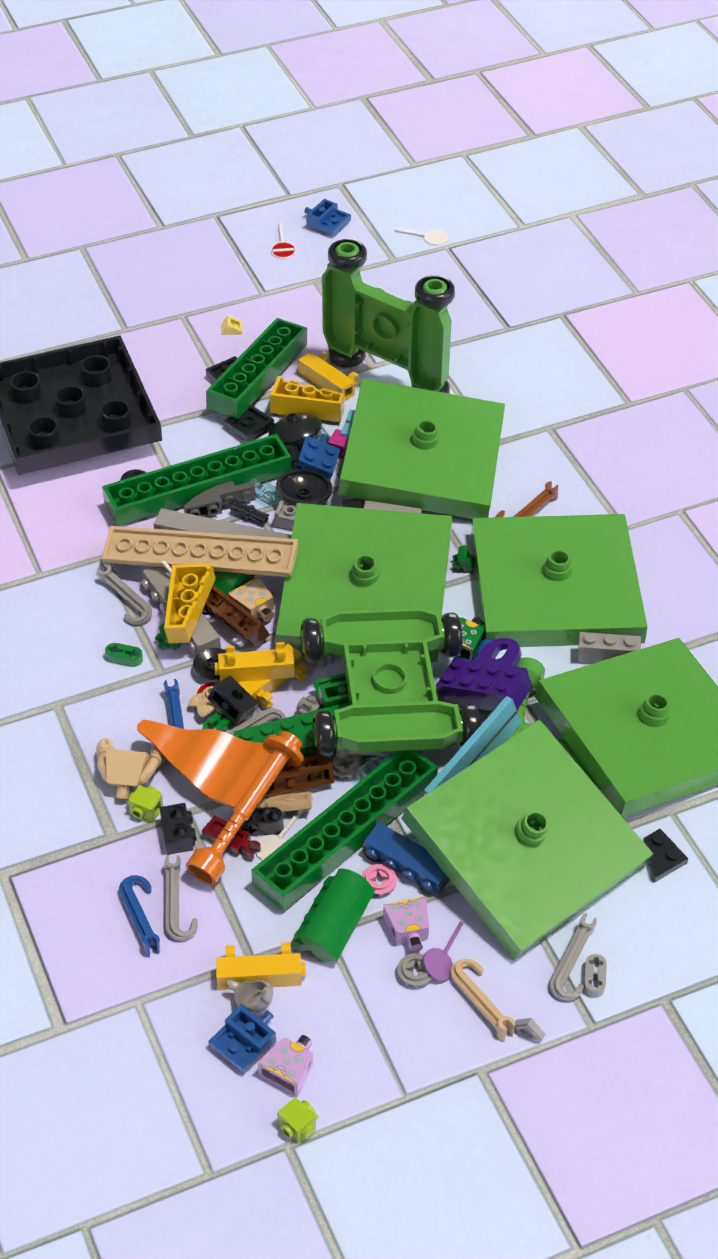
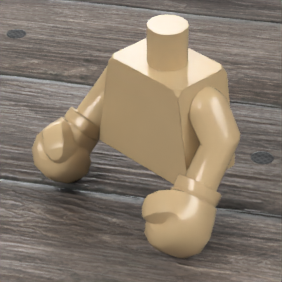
[96,738,166,800]

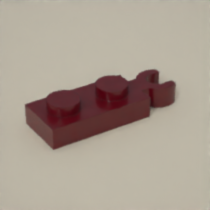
[202,815,261,859]

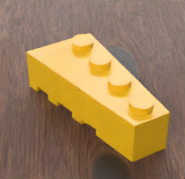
[270,376,344,422]
[164,563,216,643]

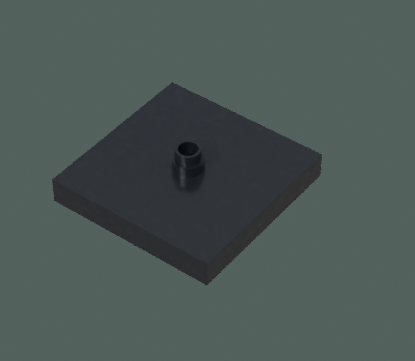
[0,335,162,475]

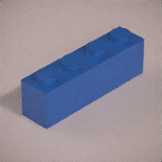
[364,822,450,894]

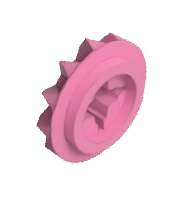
[362,864,397,897]

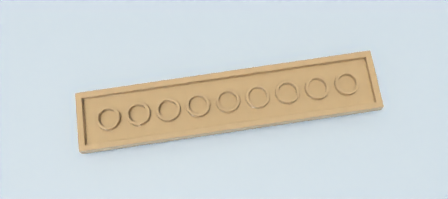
[101,526,299,577]

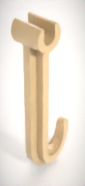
[451,959,515,1041]

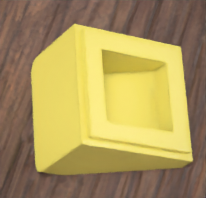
[221,315,242,335]

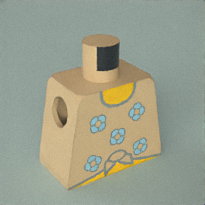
[228,577,274,622]

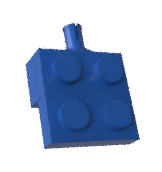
[304,199,351,236]
[296,434,340,478]
[208,1005,276,1074]

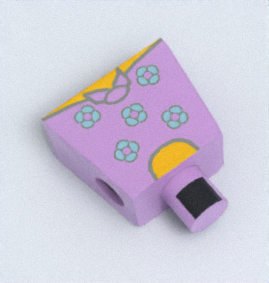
[383,896,429,952]
[258,1035,313,1097]

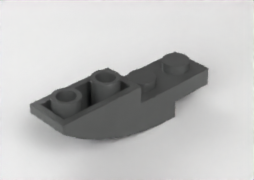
[184,481,256,517]

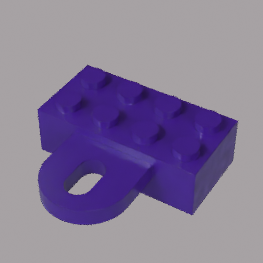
[436,638,532,711]

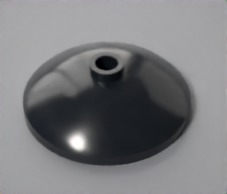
[268,412,322,445]
[276,469,332,506]

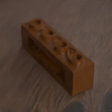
[204,585,270,649]
[262,755,334,799]

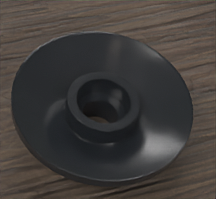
[193,648,226,680]

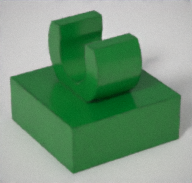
[452,545,474,573]
[155,623,181,650]

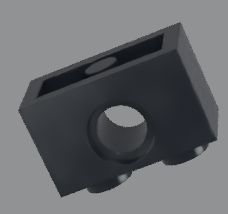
[207,676,259,726]

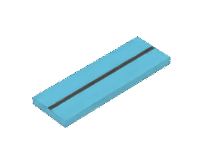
[424,696,522,794]

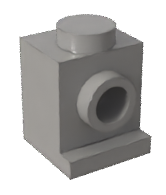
[275,501,296,531]

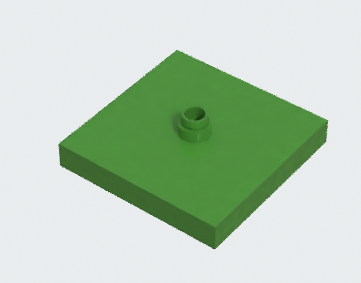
[338,378,505,519]
[276,503,452,662]
[471,514,648,647]
[535,638,718,818]
[401,719,653,960]

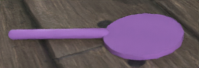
[423,921,463,981]

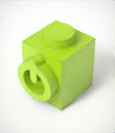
[128,785,163,823]
[277,1096,319,1143]

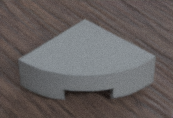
[514,1018,546,1041]

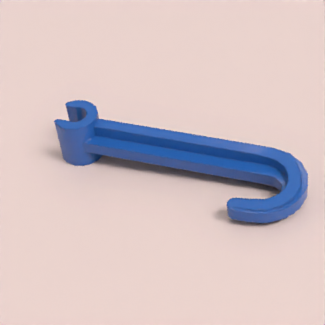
[163,679,184,729]
[119,875,160,957]

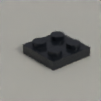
[223,405,275,441]

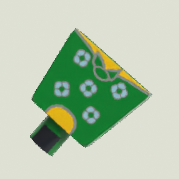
[457,617,485,660]

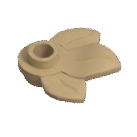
[188,686,223,718]

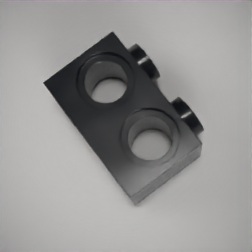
[159,803,197,855]

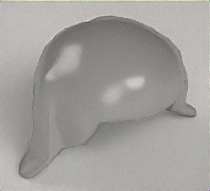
[227,980,273,1014]

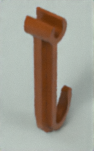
[495,481,558,517]

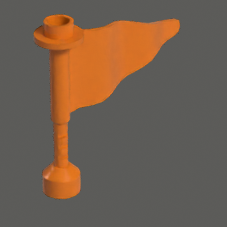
[137,719,304,885]

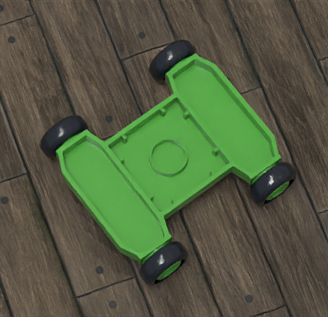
[322,239,455,394]
[300,608,481,758]

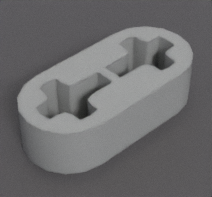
[584,954,607,998]

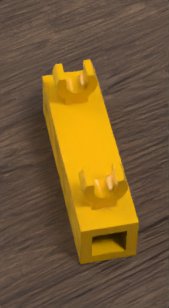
[298,352,359,402]
[215,642,295,682]
[238,644,308,709]
[216,942,306,990]

